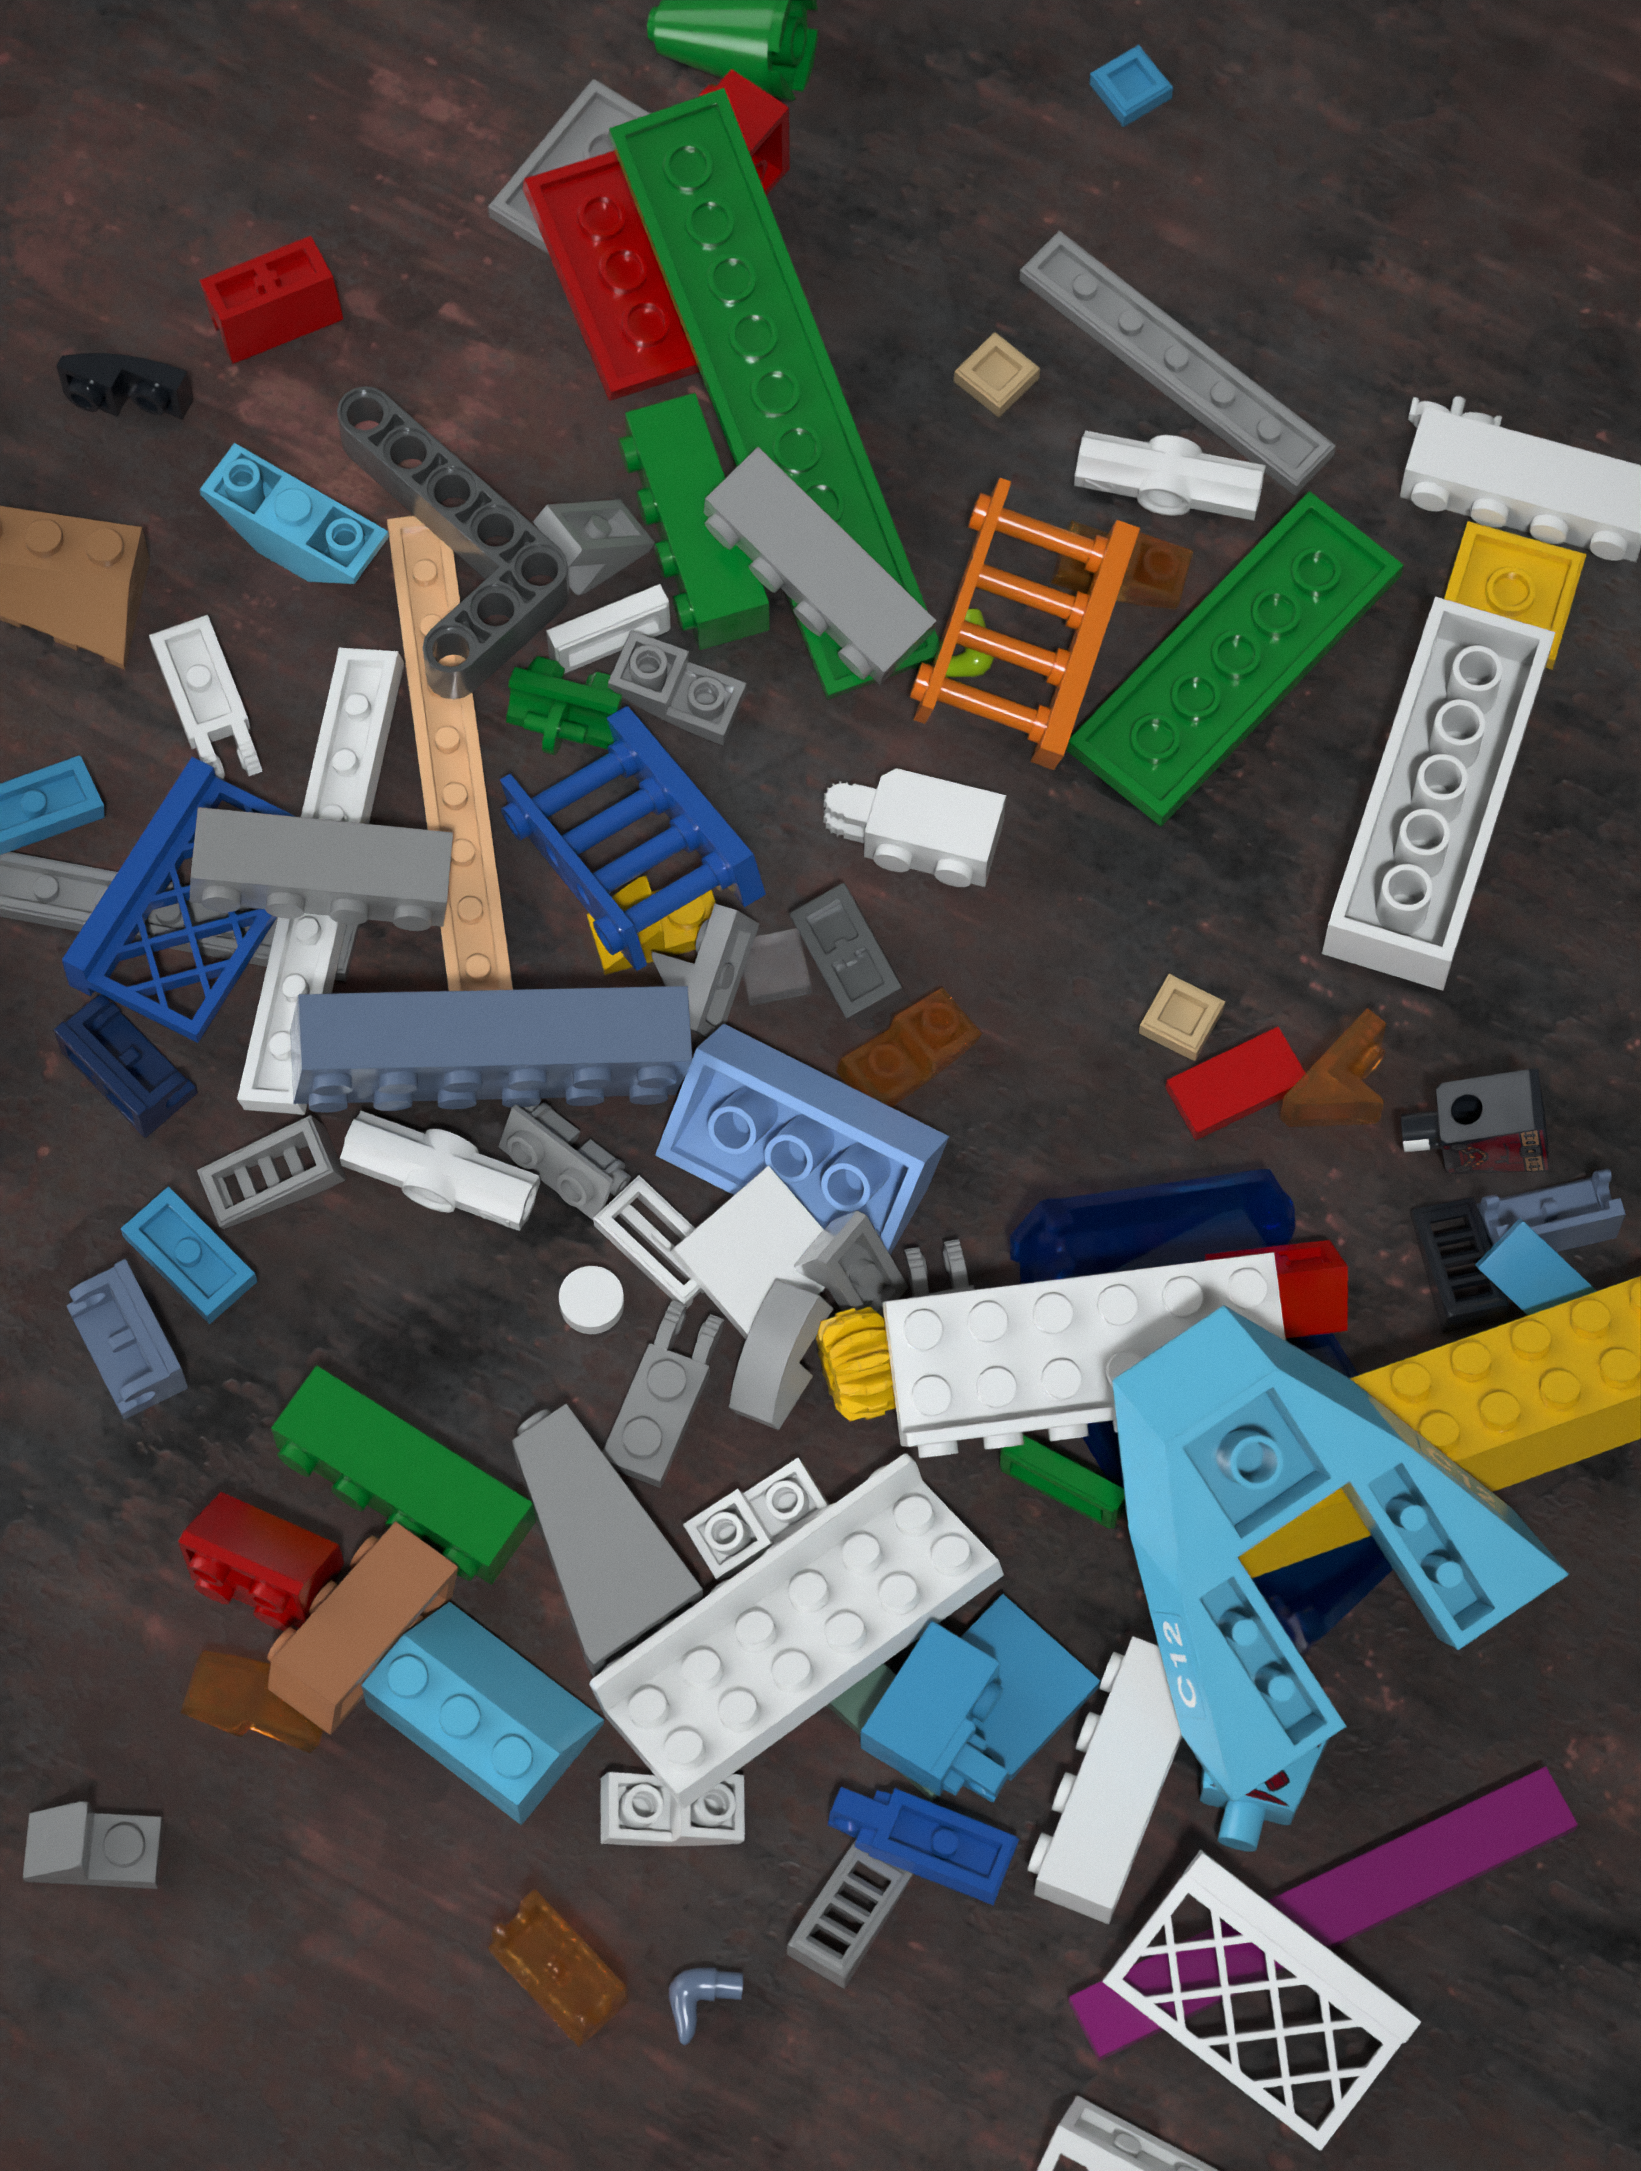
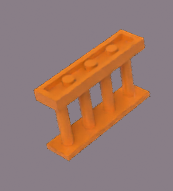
[909,478,1140,770]

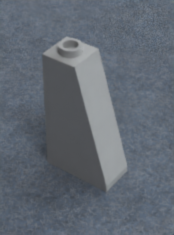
[512,1404,703,1678]

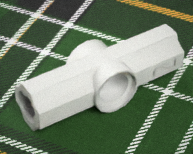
[1074,431,1265,521]
[340,1111,540,1231]

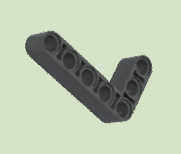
[337,386,569,700]

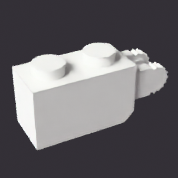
[823,768,1006,887]

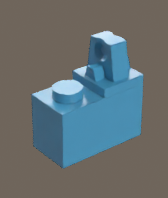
[860,1621,1009,1803]

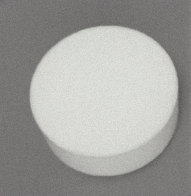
[559,1266,624,1334]

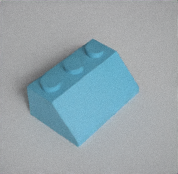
[361,1602,605,1825]

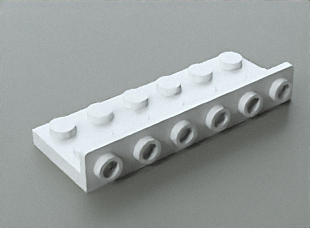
[882,1252,1286,1458]
[590,1453,1004,1809]

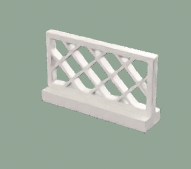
[1103,1850,1421,2151]

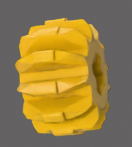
[816,1307,896,1421]

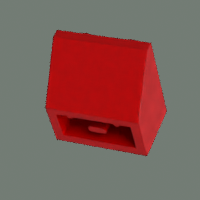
[178,1492,344,1631]

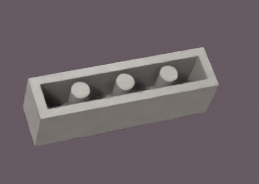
[703,447,936,685]
[189,807,453,931]

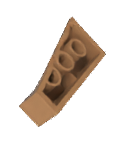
[0,506,150,670]

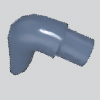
[669,1967,743,2045]

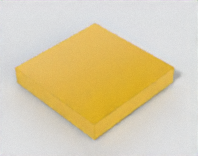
[1444,521,1586,670]

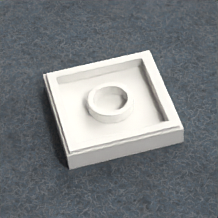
[670,1166,825,1339]

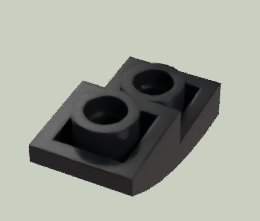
[56,353,194,420]

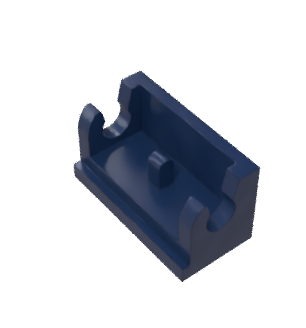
[54,994,198,1138]

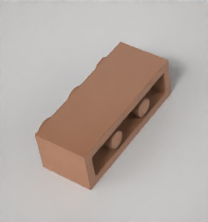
[267,1521,458,1735]

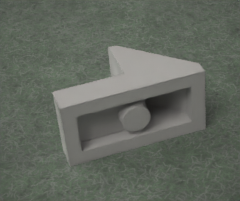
[533,499,655,595]
[651,904,760,1039]
[793,1211,908,1317]
[23,1802,164,1889]

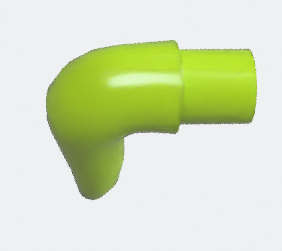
[945,609,994,677]

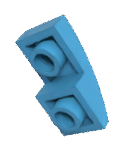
[1475,1218,1597,1316]

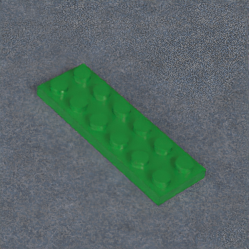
[1067,491,1404,827]

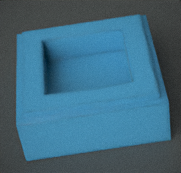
[1089,45,1173,127]

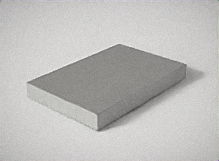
[488,79,650,254]

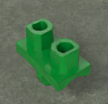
[506,656,622,756]

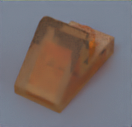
[1280,1008,1387,1127]

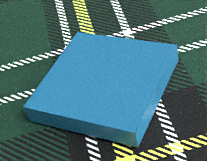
[961,1594,1101,1781]

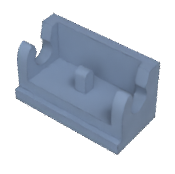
[1476,1168,1626,1252]
[66,1259,188,1420]

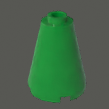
[647,0,818,101]

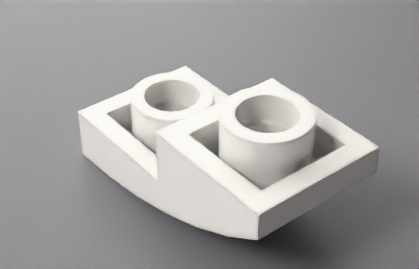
[683,1458,830,1581]
[601,1772,745,1846]

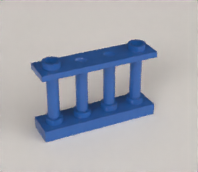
[500,705,766,971]

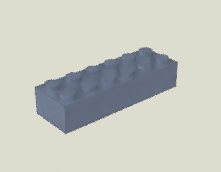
[290,986,692,1113]

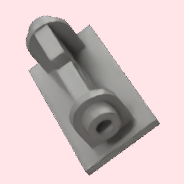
[498,1103,631,1220]

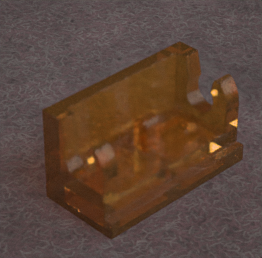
[488,1889,629,2048]

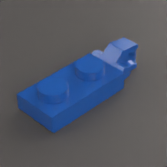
[828,1787,1019,1906]

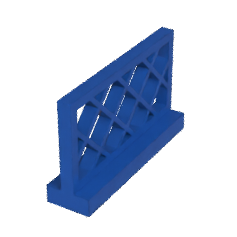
[62,757,296,1043]

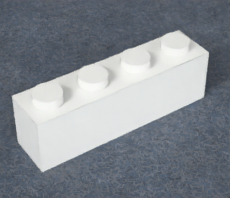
[1400,406,1641,562]
[1028,1636,1182,1924]

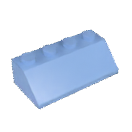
[655,1023,949,1255]

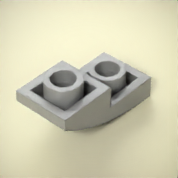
[608,630,746,745]
[729,1280,833,1430]

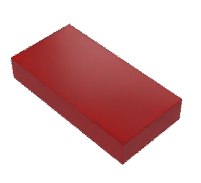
[1165,1026,1309,1141]

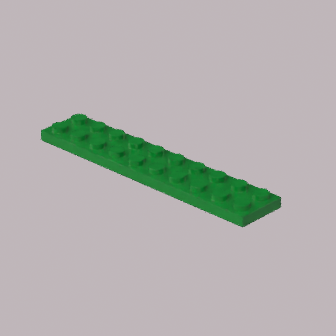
[609,88,940,700]

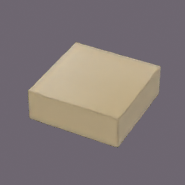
[954,332,1040,418]
[1139,974,1225,1061]

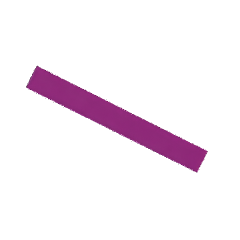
[1068,1766,1578,2062]

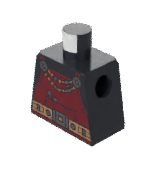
[1401,1068,1550,1174]

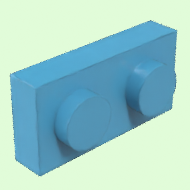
[0,755,105,855]
[120,1186,257,1325]

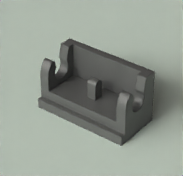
[789,883,914,1029]

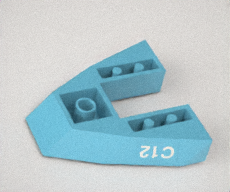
[1112,1305,1569,1802]

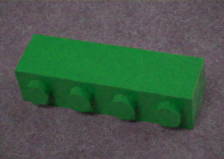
[618,393,770,651]
[271,1365,536,1585]

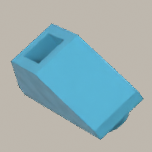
[200,443,389,584]

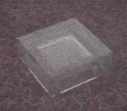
[742,928,811,1006]

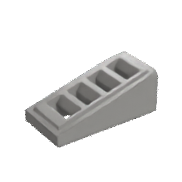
[197,1115,347,1229]
[787,1839,914,1989]

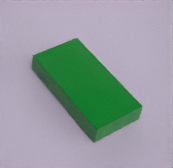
[999,1435,1126,1529]

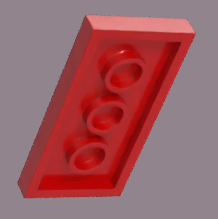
[522,151,700,401]

